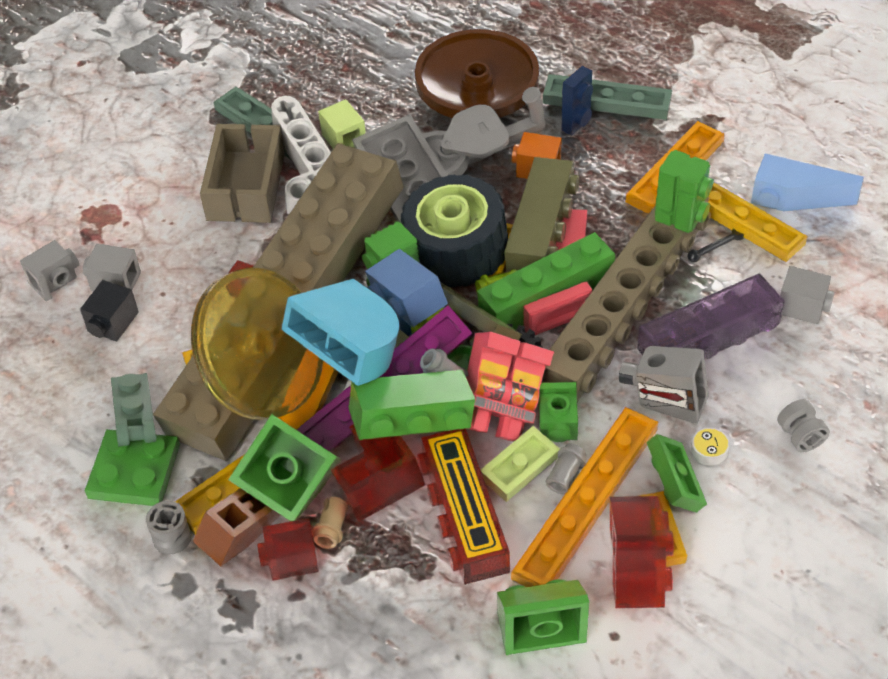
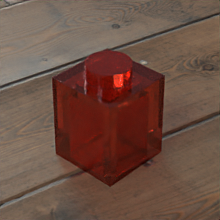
[257,518,319,581]

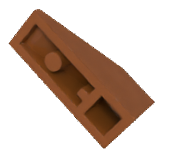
[193,488,280,567]

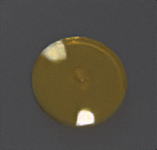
[191,268,323,420]

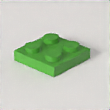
[84,429,180,506]

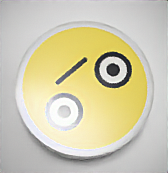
[691,427,730,466]

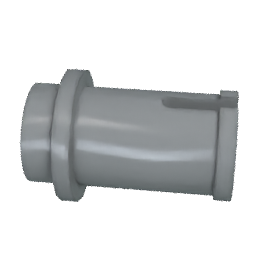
[420,349,468,377]
[545,443,586,494]

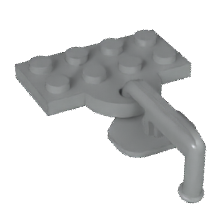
[352,87,546,223]

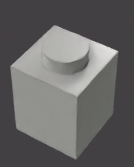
[83,243,141,291]
[776,266,835,324]

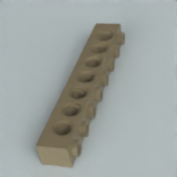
[541,197,711,402]

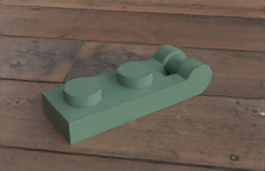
[111,373,156,447]

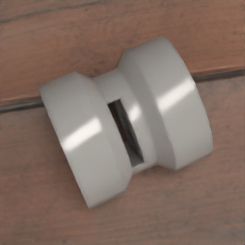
[777,399,830,452]
[146,501,191,554]

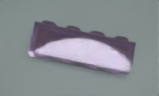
[637,273,785,359]

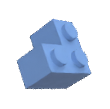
[365,249,448,336]

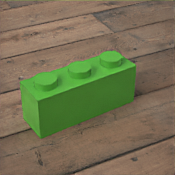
[349,370,475,440]

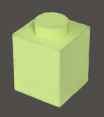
[318,99,366,149]

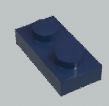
[561,66,593,136]

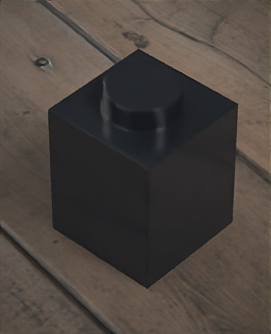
[80,280,139,342]

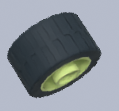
[401,174,508,287]

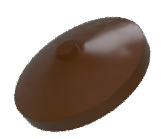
[415,29,539,118]

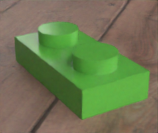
[646,434,707,513]

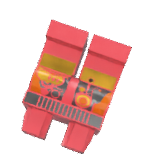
[466,332,554,442]

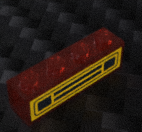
[417,429,510,585]

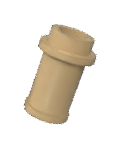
[312,497,348,549]

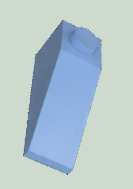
[751,153,864,211]

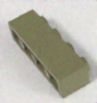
[505,157,579,272]

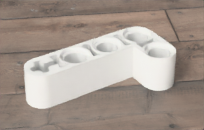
[271,96,331,214]

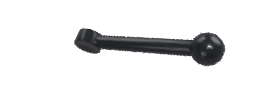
[687,229,744,263]

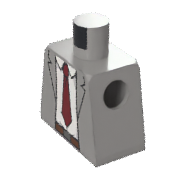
[619,346,708,424]

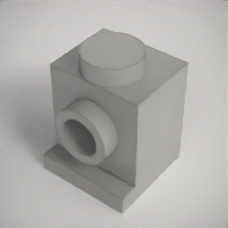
[20,240,79,302]

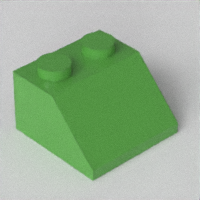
[228,414,342,523]
[497,579,589,655]

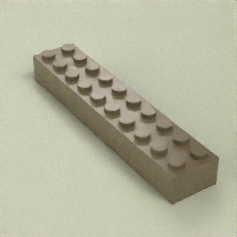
[153,143,404,462]

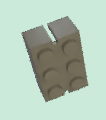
[200,124,285,223]

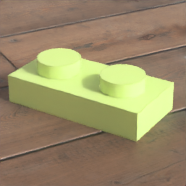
[479,426,560,502]

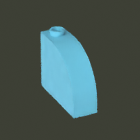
[281,279,399,386]

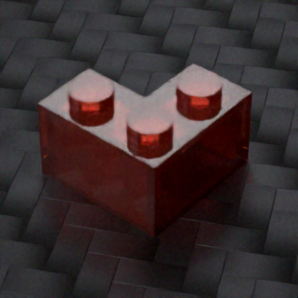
[331,424,426,522]
[609,496,674,608]

